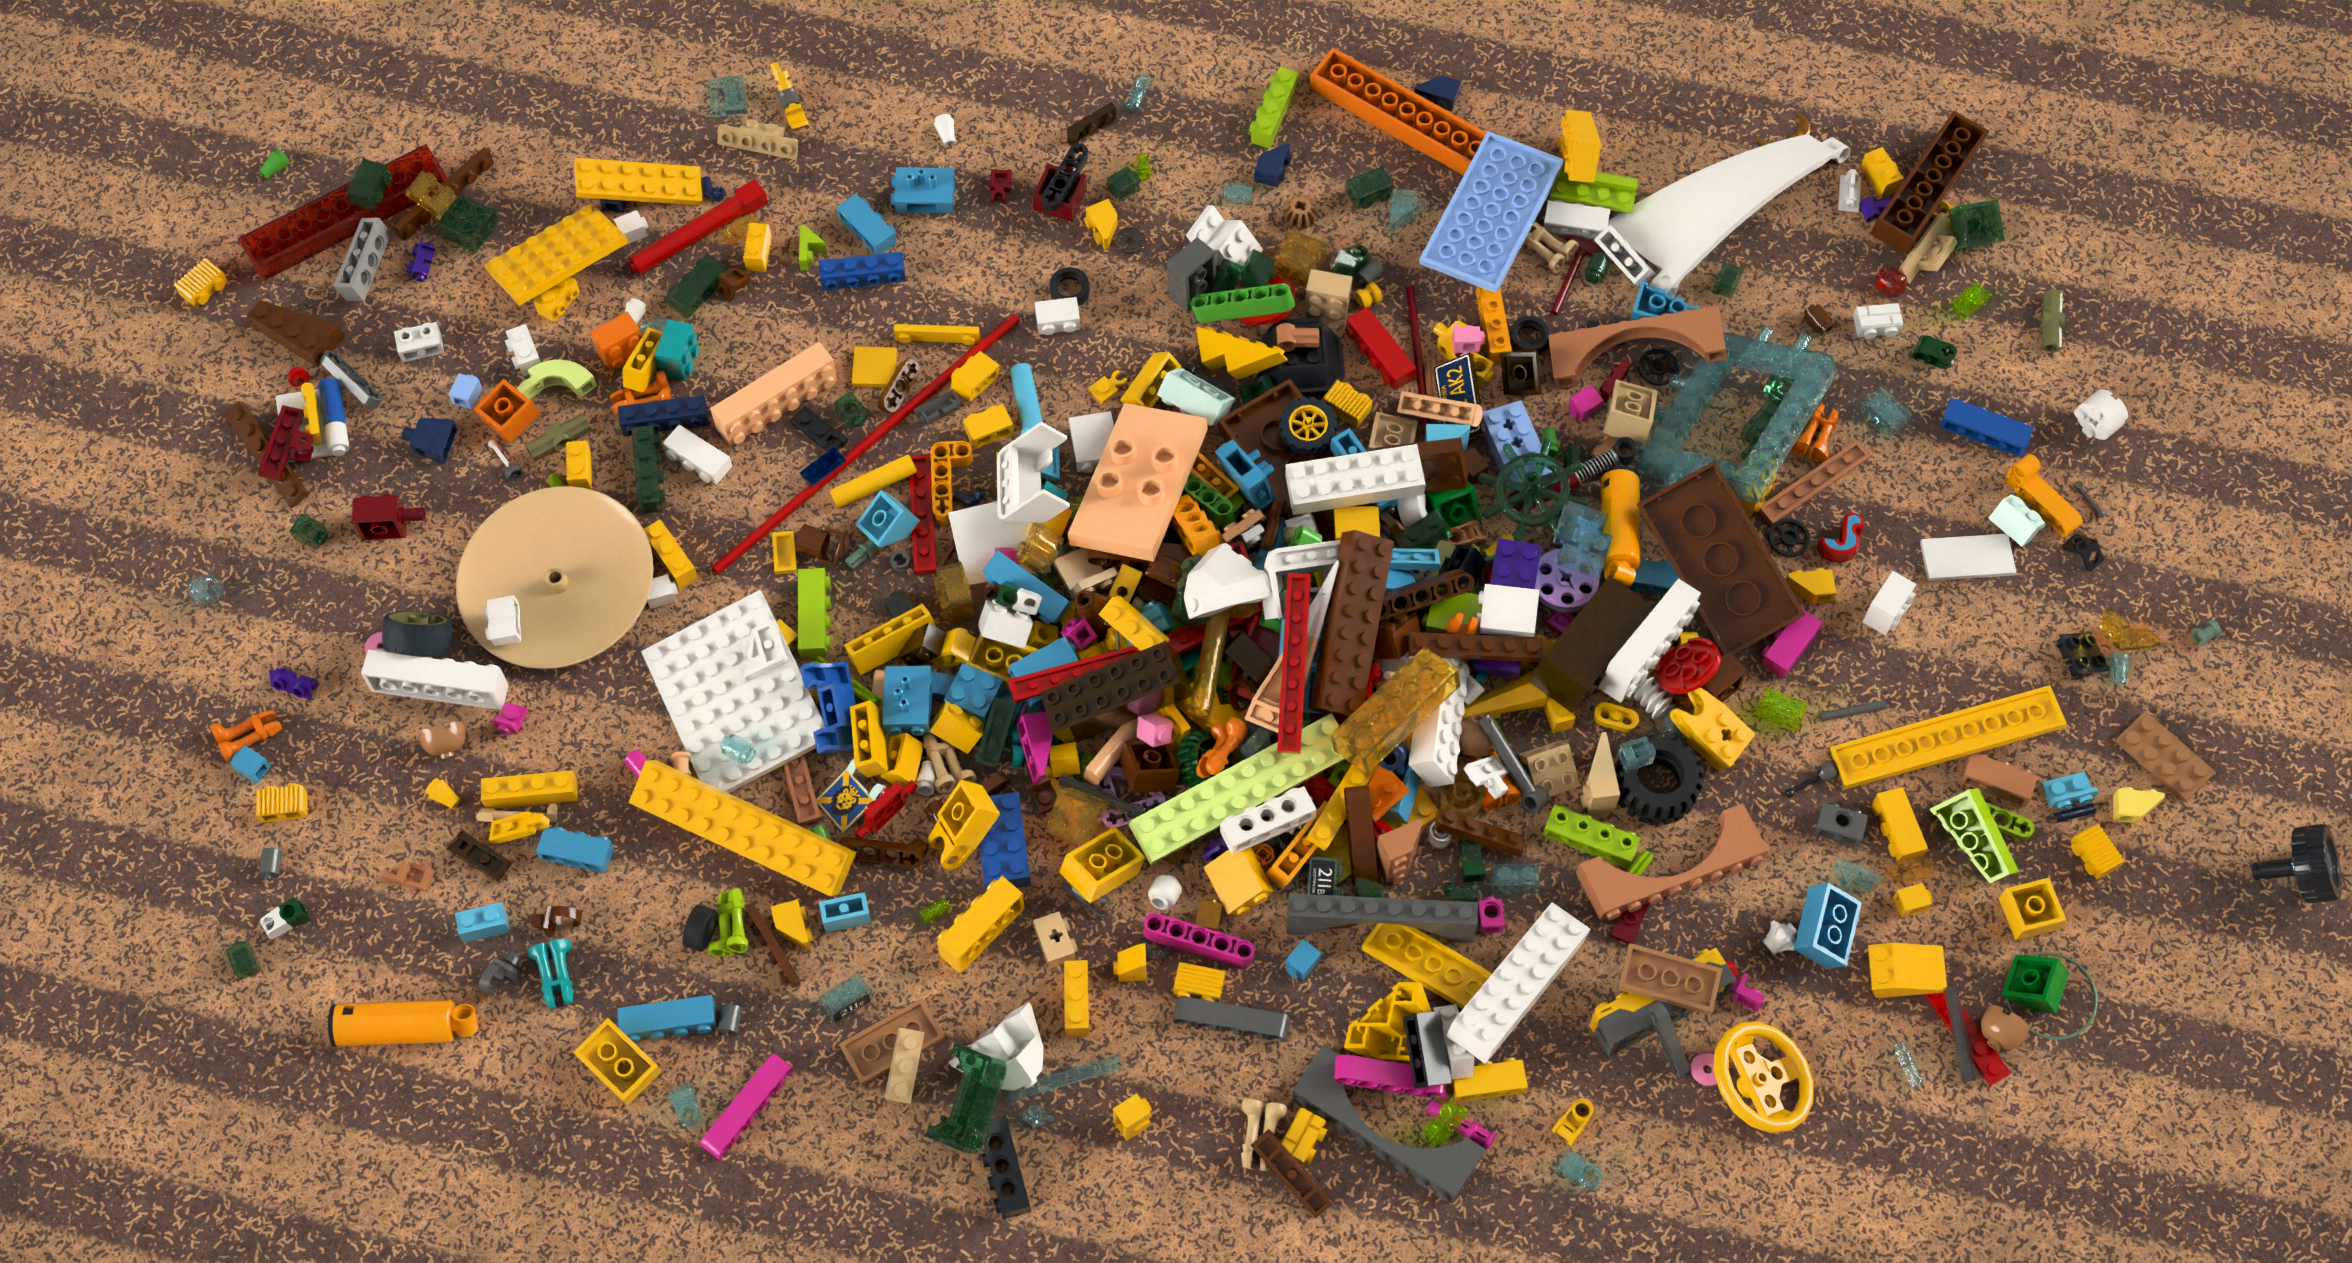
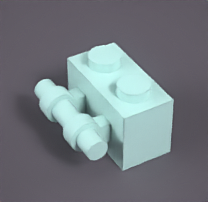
[1988,494,2046,547]

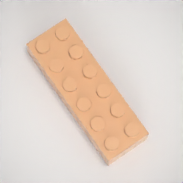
[710,342,837,446]

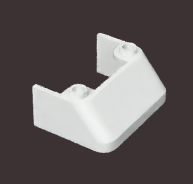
[997,422,1070,523]
[1262,540,1340,620]

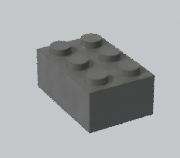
[1167,237,1217,313]

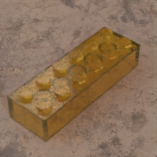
[1330,647,1461,774]

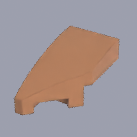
[382,861,435,892]

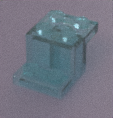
[1553,500,1613,578]

